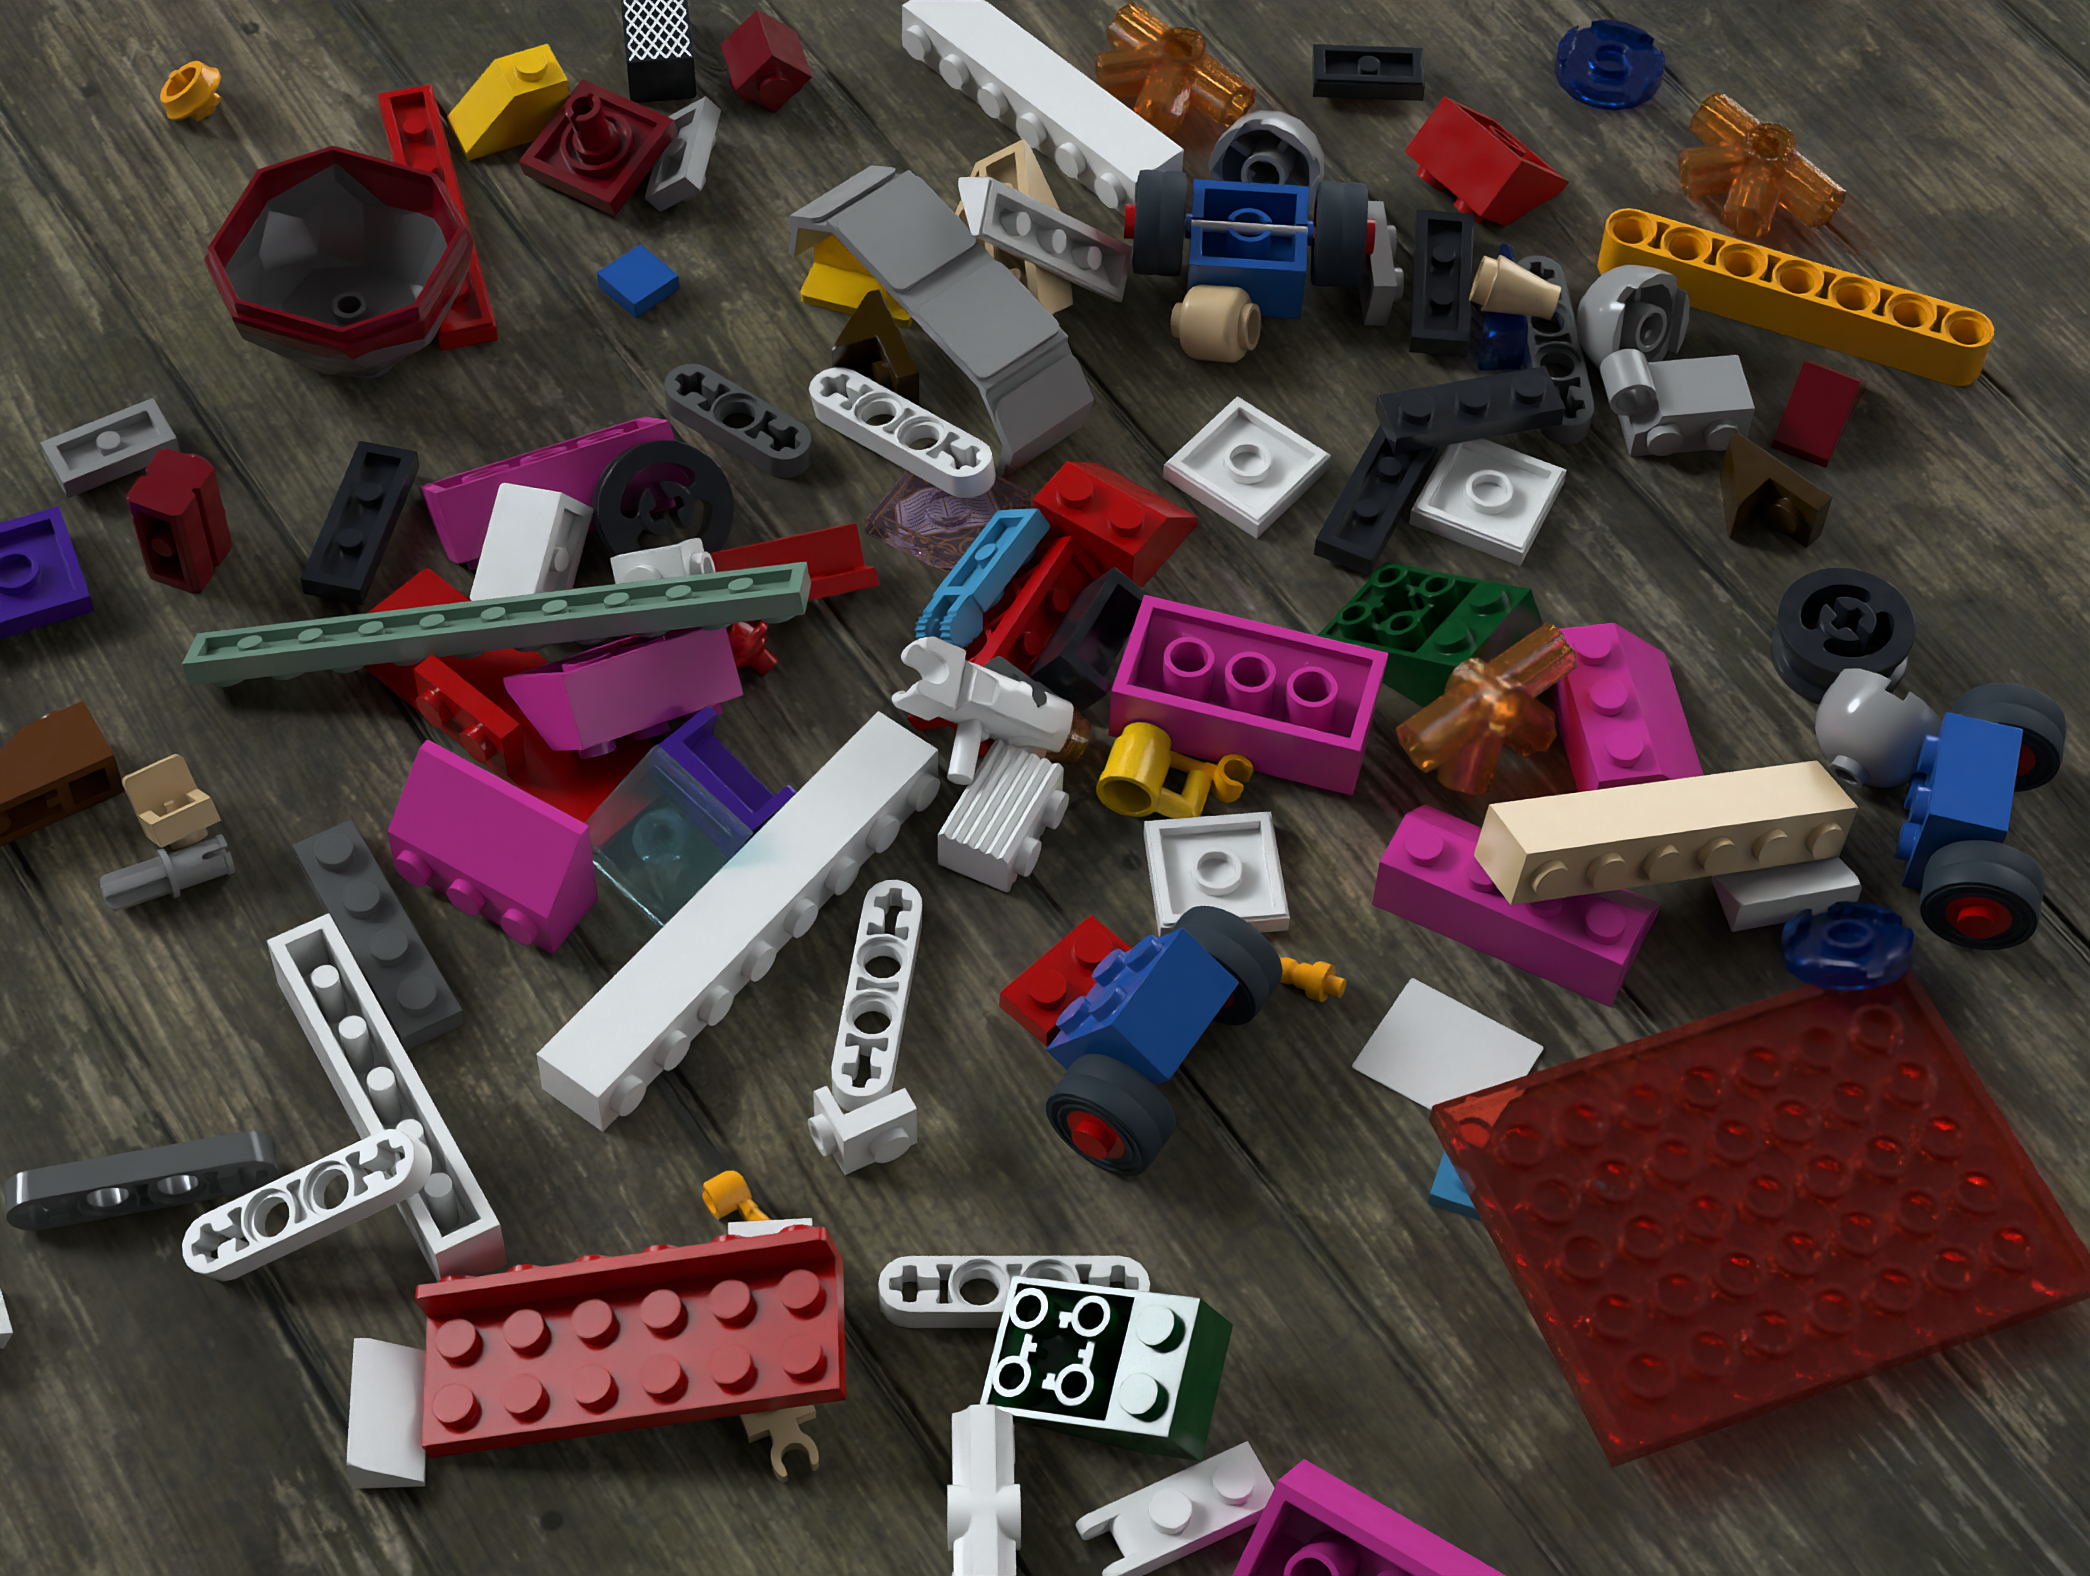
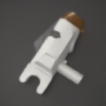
[892,637,1091,785]

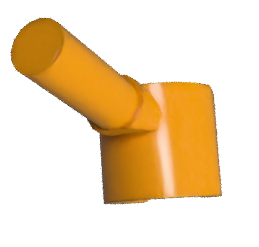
[1169,751,1253,803]
[702,1171,771,1221]

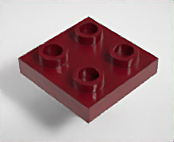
[519,79,678,216]

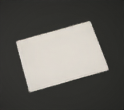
[1352,978,1543,1138]

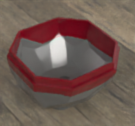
[204,146,474,379]

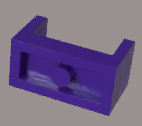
[647,705,797,859]

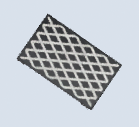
[621,0,697,103]

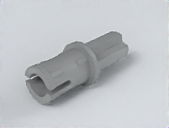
[100,834,235,912]

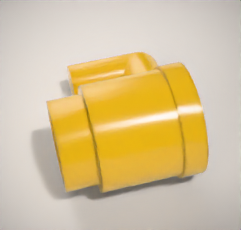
[1096,722,1212,819]

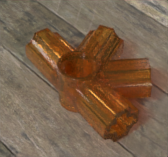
[1095,1,1256,136]
[1678,91,1846,241]
[1396,623,1578,795]

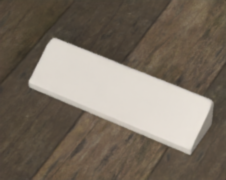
[958,177,1132,302]

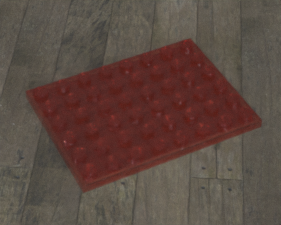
[1428,955,2090,1468]

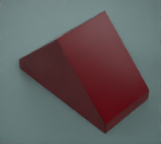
[1771,361,1868,468]

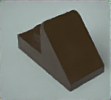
[832,289,919,406]
[1720,432,1833,549]

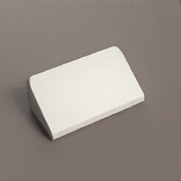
[1712,857,1862,932]
[347,1338,427,1489]

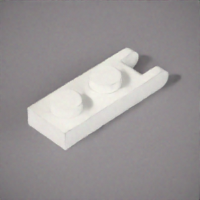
[1075,1441,1274,1576]

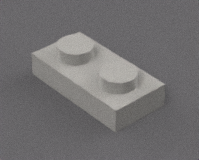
[645,96,721,212]
[1358,201,1404,326]
[40,398,180,498]

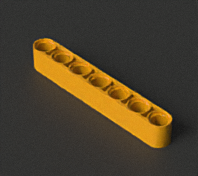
[1597,208,1994,386]

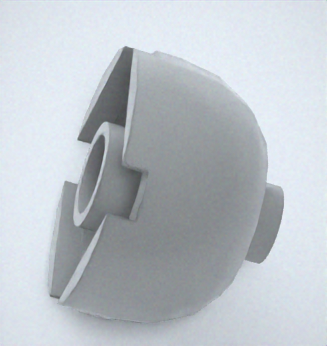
[1208,110,1324,210]
[1577,264,1690,370]
[1815,669,1942,788]

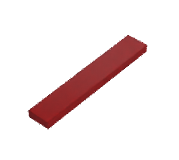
[377,84,498,351]

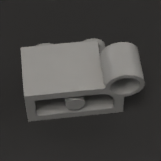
[1600,349,1755,457]

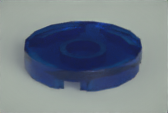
[1554,19,1665,111]
[1781,901,1915,991]

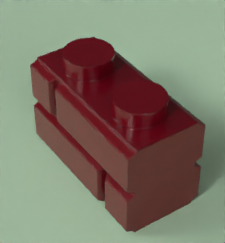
[126,448,233,594]

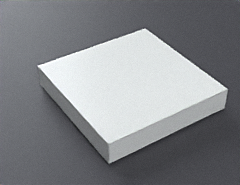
[1163,396,1331,539]
[1409,439,1567,566]
[1143,812,1290,937]

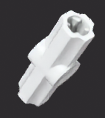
[947,1405,1021,1576]

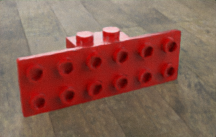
[364,569,668,854]

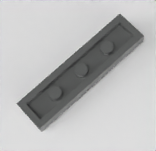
[292,819,465,1052]

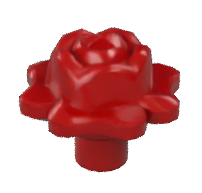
[726,620,779,677]

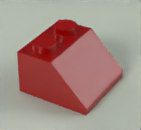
[1404,96,1569,226]
[1032,461,1198,588]

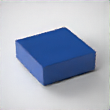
[597,244,679,318]

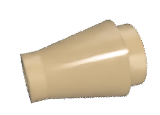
[1469,255,1561,320]

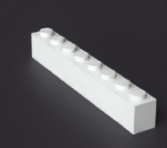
[537,711,940,1132]

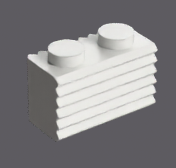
[938,739,1069,893]

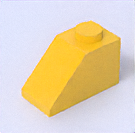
[447,43,569,161]

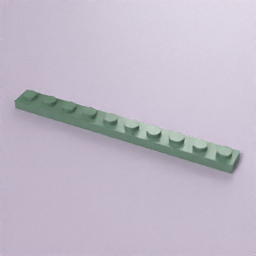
[182,562,811,687]

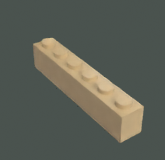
[1474,760,1858,905]

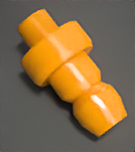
[1280,957,1347,1002]

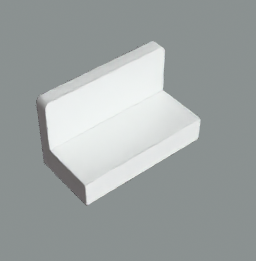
[470,483,594,601]

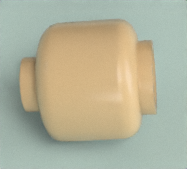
[1171,284,1261,363]

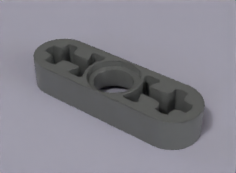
[664,364,812,479]

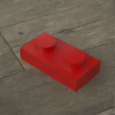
[999,915,1132,1046]

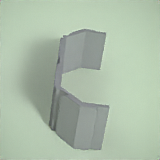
[788,165,1094,481]

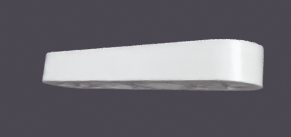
[809,367,996,498]
[831,880,922,1112]
[182,1129,432,1282]
[878,1256,1150,1328]

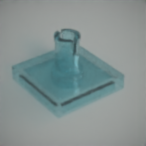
[584,744,754,929]

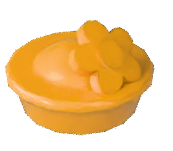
[160,61,221,122]

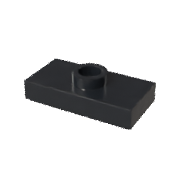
[1312,44,1425,101]

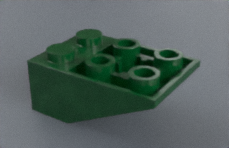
[1317,562,1550,725]
[980,1276,1233,1462]

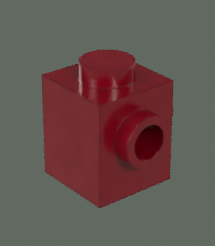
[720,9,812,112]

